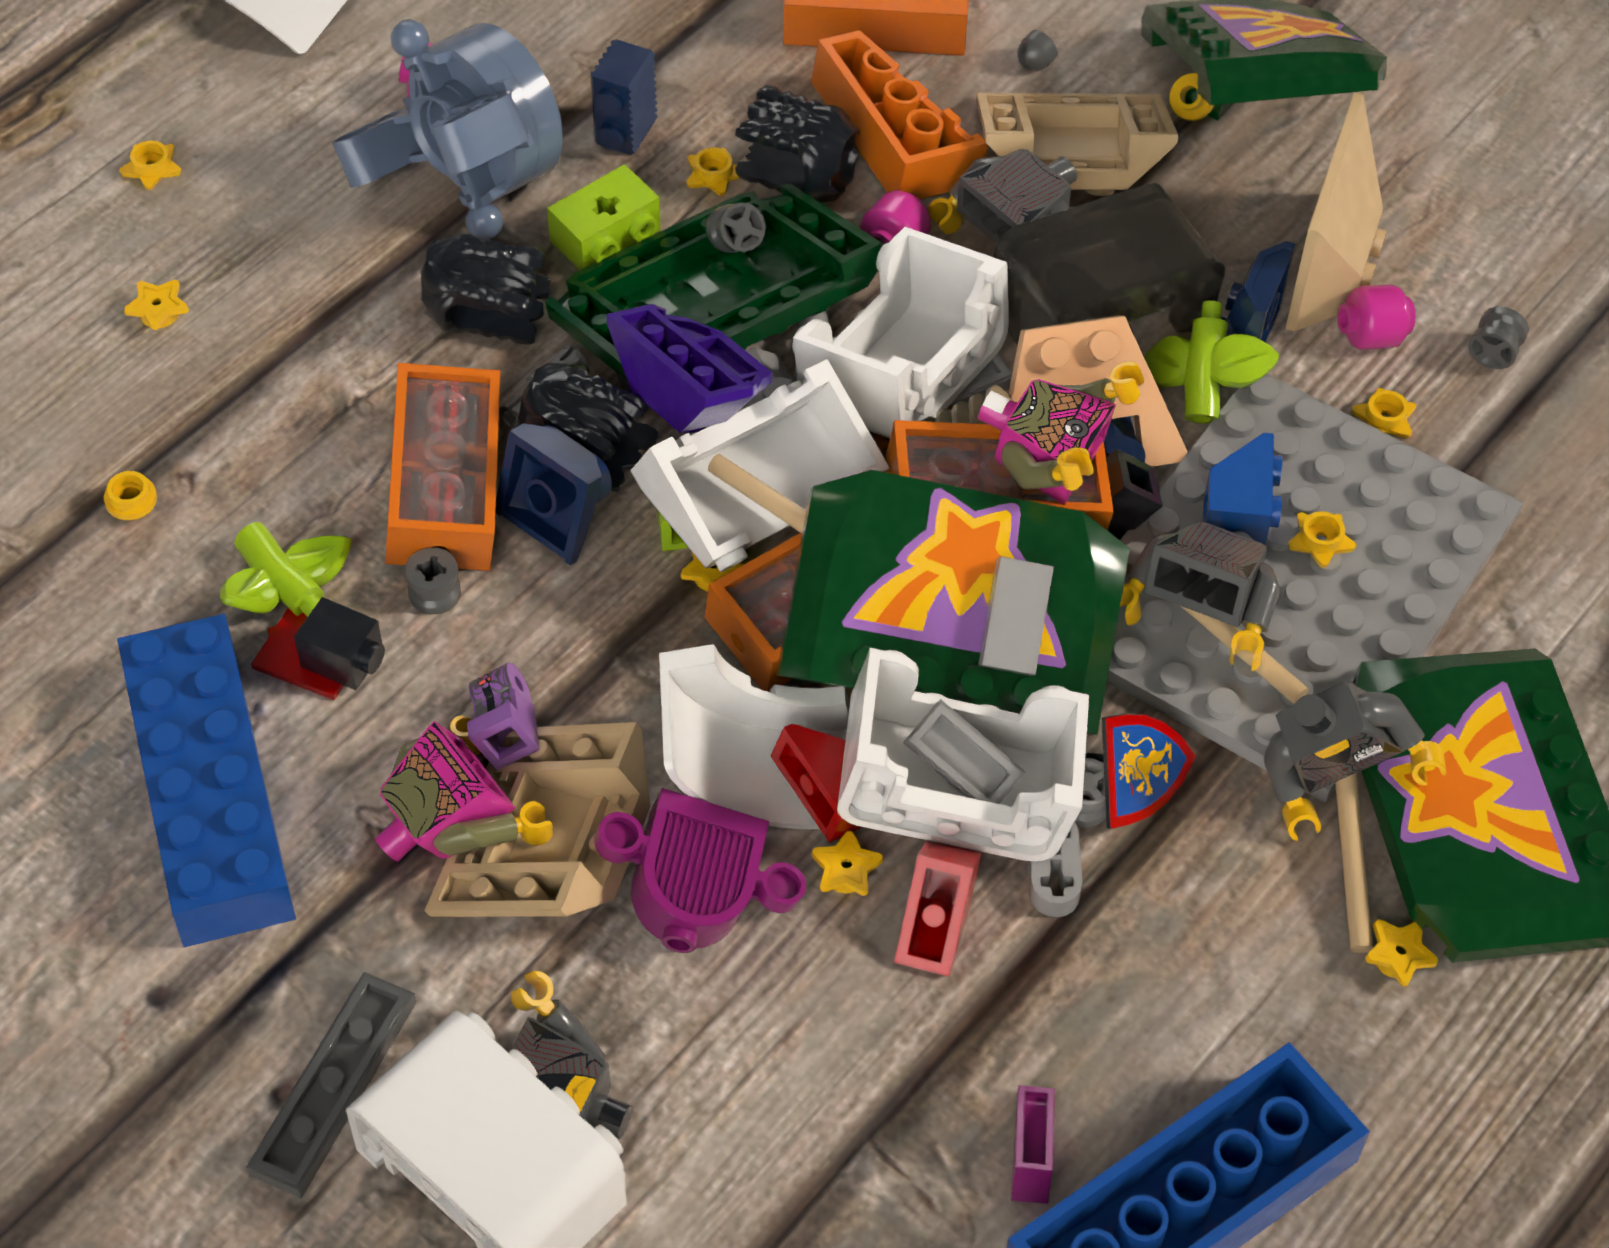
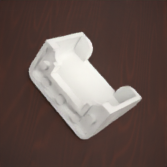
[631,359,890,572]

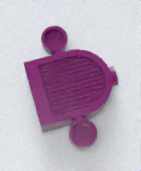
[594,788,806,953]

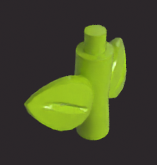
[1144,301,1279,424]
[220,522,352,617]

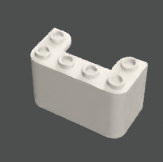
[792,227,1009,439]
[837,648,1089,861]
[346,1011,627,1248]

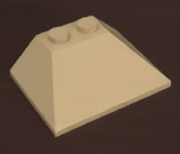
[1285,92,1387,332]
[976,93,1178,196]
[424,722,651,917]

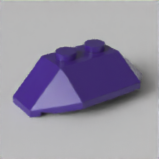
[607,304,773,433]

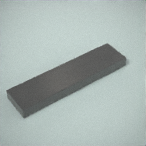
[246,972,417,1199]

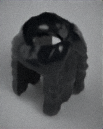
[735,85,860,202]
[421,234,551,345]
[518,363,659,492]

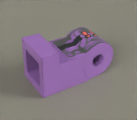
[467,662,540,770]

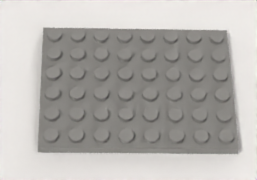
[1107,374,1524,803]

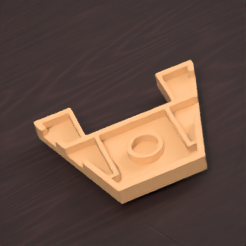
[1008,315,1188,467]

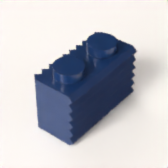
[590,39,658,155]

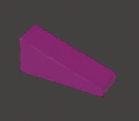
[1011,1085,1055,1204]

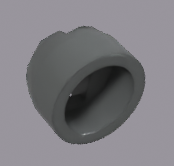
[1017,30,1058,71]

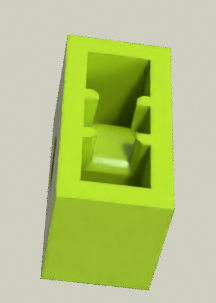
[547,164,661,270]

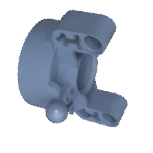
[332,19,563,240]

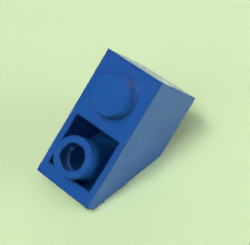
[1203,433,1282,545]

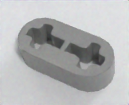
[1028,822,1082,918]

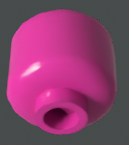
[860,190,931,245]
[1337,284,1416,350]

